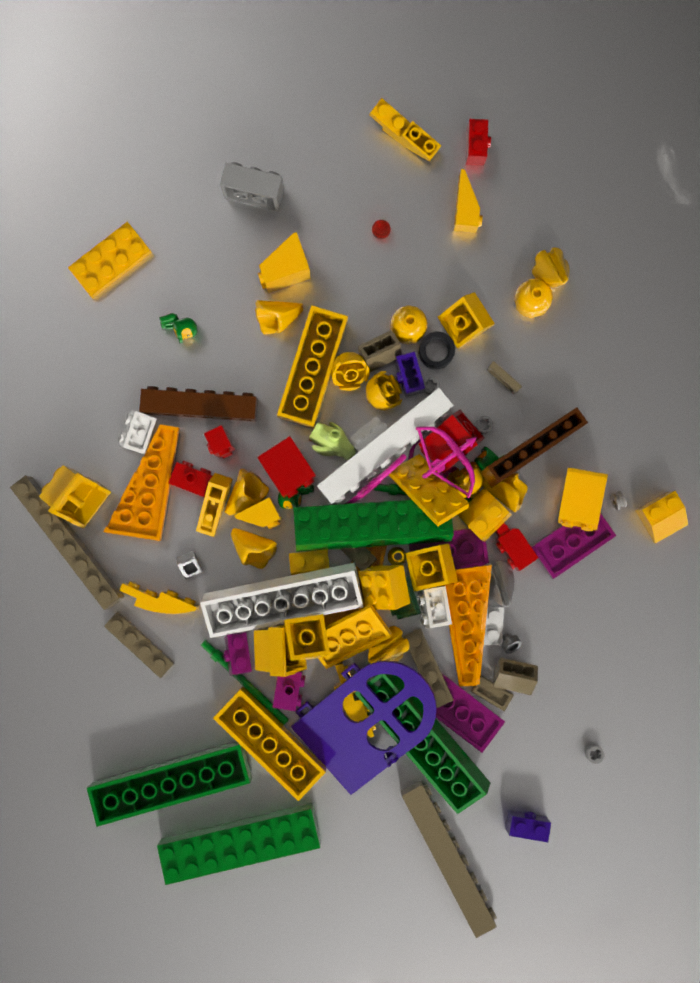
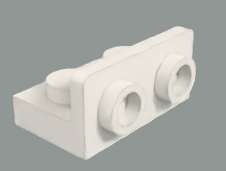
[118,410,157,454]
[348,417,389,453]
[417,586,452,628]
[484,606,504,646]

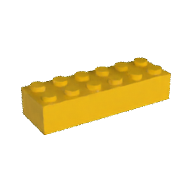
[277,305,348,429]
[213,686,326,801]

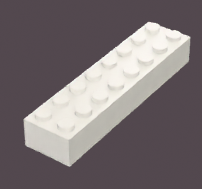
[317,388,454,505]
[200,562,364,638]

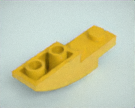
[369,98,441,161]
[119,581,199,614]
[334,661,377,738]

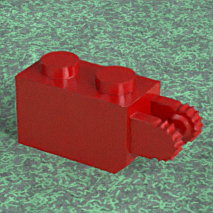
[495,522,539,571]

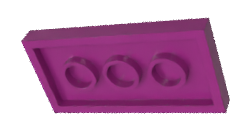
[531,513,616,579]
[408,529,489,569]
[436,674,505,753]

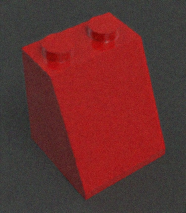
[418,409,485,474]
[257,436,316,498]

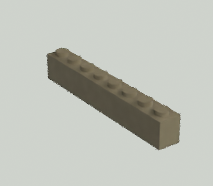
[10,475,125,610]
[401,780,497,938]

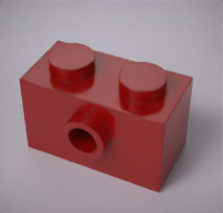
[465,119,491,166]
[204,425,236,459]
[168,461,212,497]

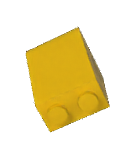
[258,232,311,294]
[558,467,608,531]

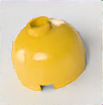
[514,279,553,318]
[390,305,428,345]
[331,352,370,391]
[366,371,403,411]
[446,461,484,498]

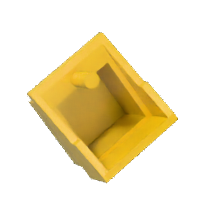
[39,465,111,529]
[254,625,307,677]

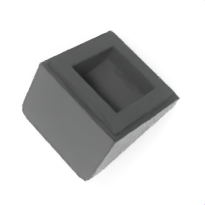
[177,551,203,579]

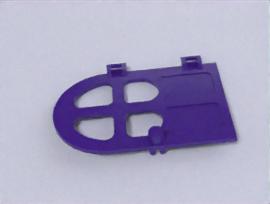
[291,661,437,795]

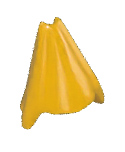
[532,247,570,288]
[255,300,303,334]
[225,468,269,515]
[482,472,528,513]
[231,528,277,569]
[368,626,410,664]

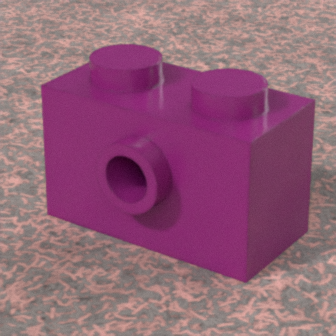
[224,632,252,676]
[272,671,306,711]

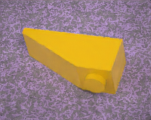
[454,169,483,233]
[196,473,233,537]

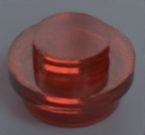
[372,220,391,239]

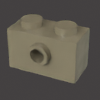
[358,330,402,372]
[493,658,538,695]

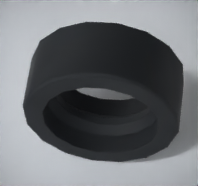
[418,331,455,370]

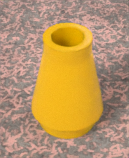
[387,547,406,565]

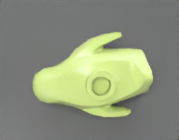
[309,422,356,460]

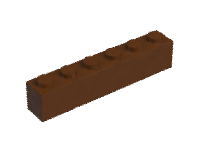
[139,386,258,422]
[480,407,588,488]

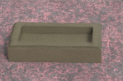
[487,361,522,394]
[471,675,514,712]

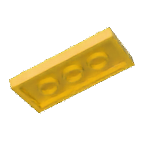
[68,221,152,298]
[389,454,469,526]
[318,604,392,669]

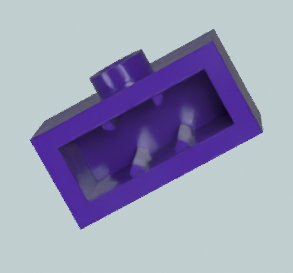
[395,352,425,397]
[505,810,551,843]

